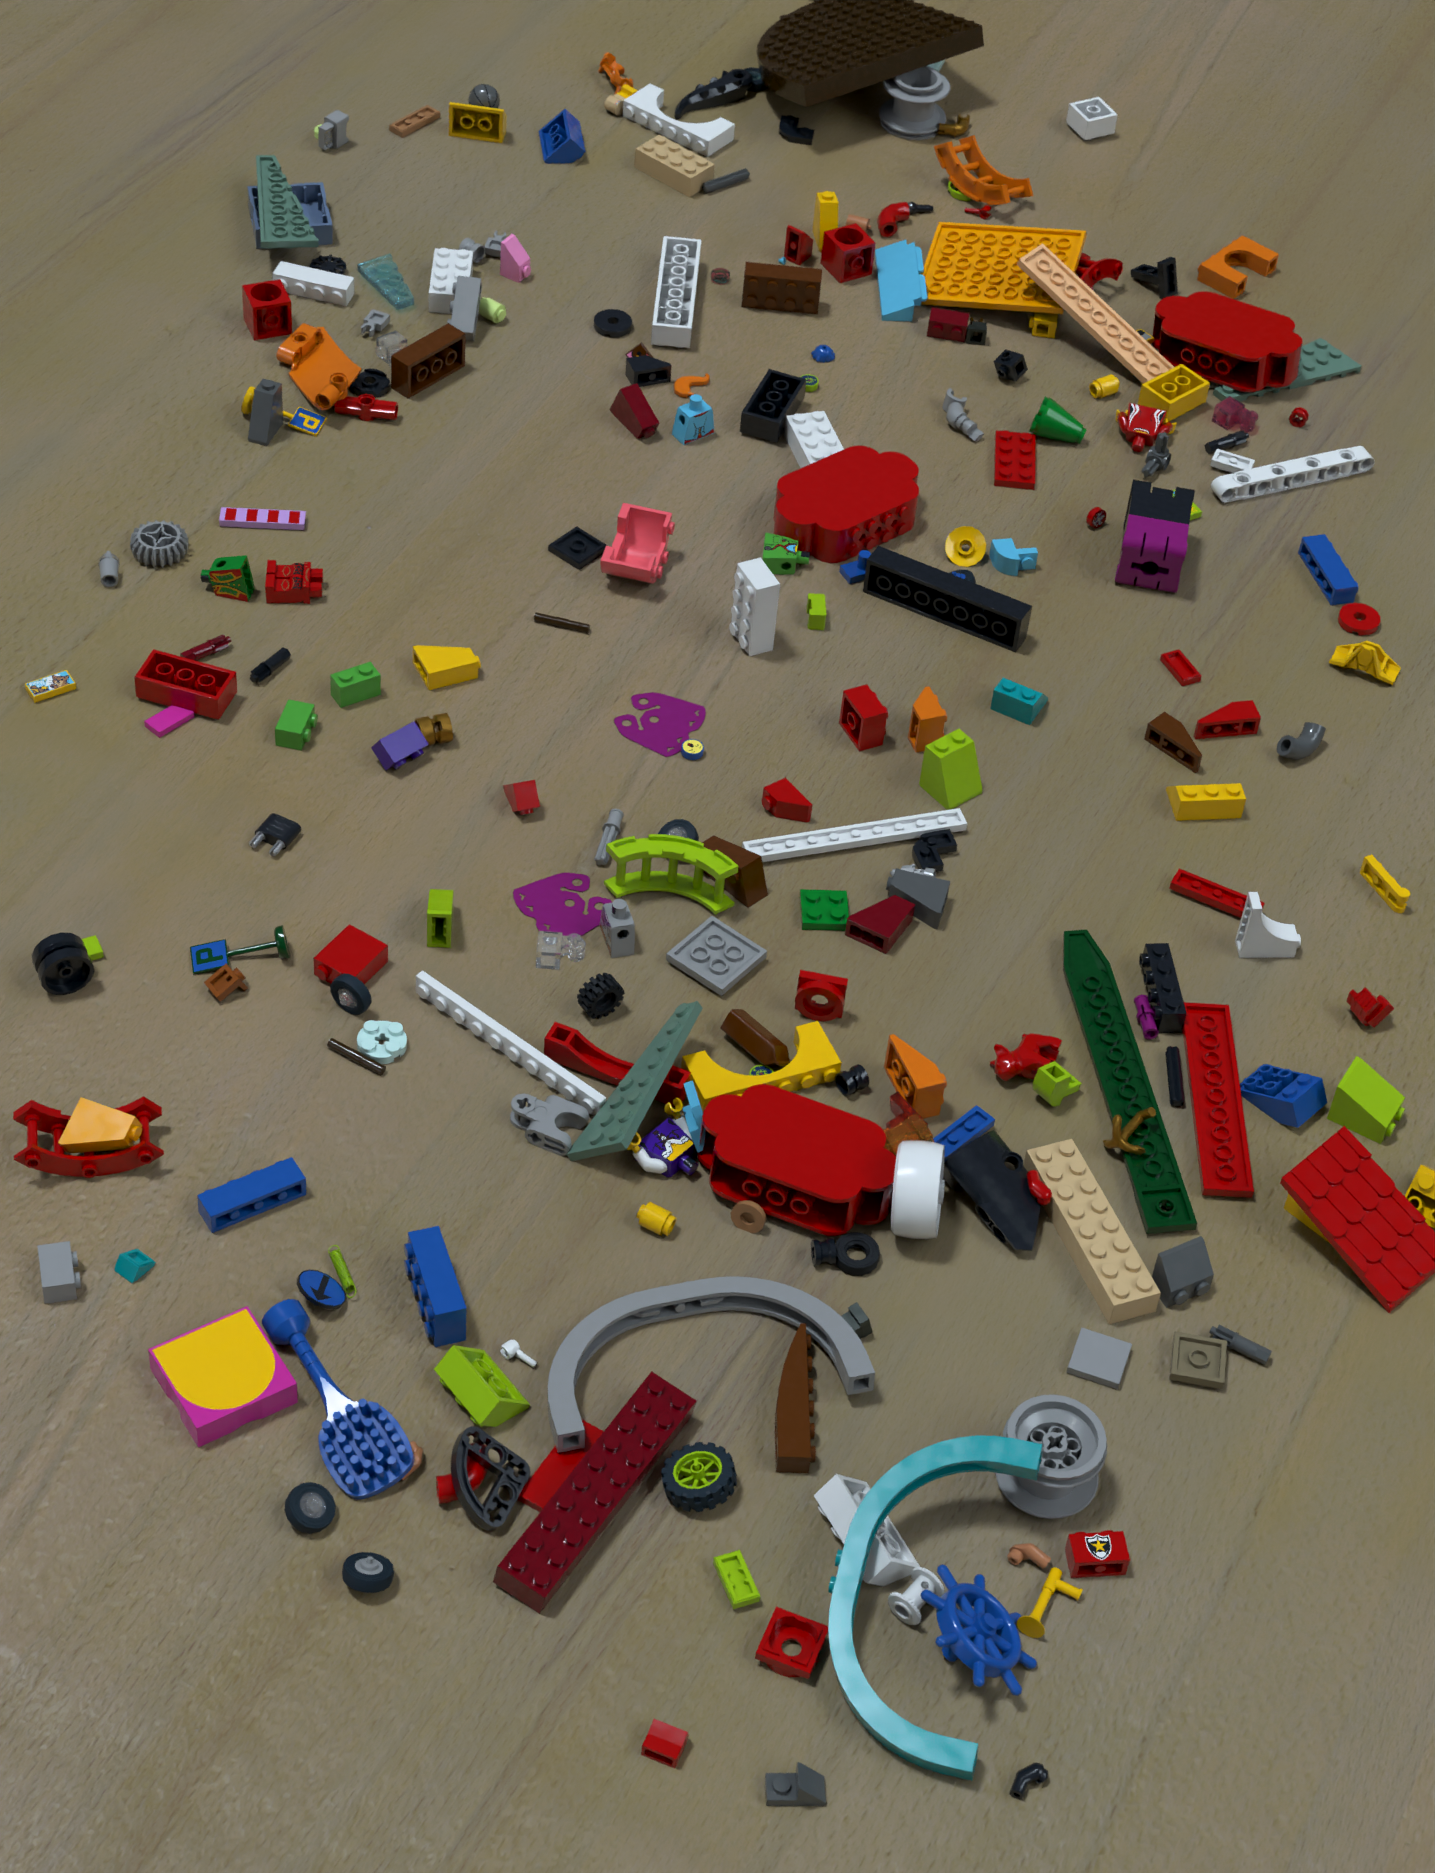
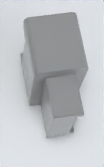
[318,110,349,150]

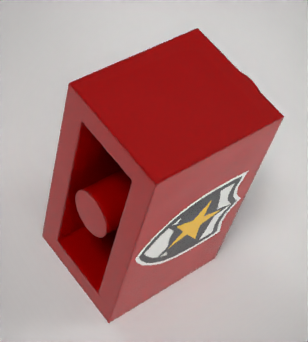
[1065,1530,1130,1578]

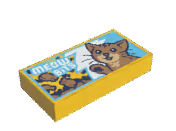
[25,670,76,703]

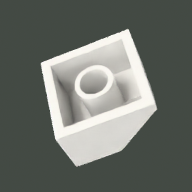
[1066,97,1118,140]

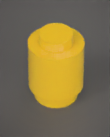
[1089,374,1120,399]
[636,1202,677,1236]

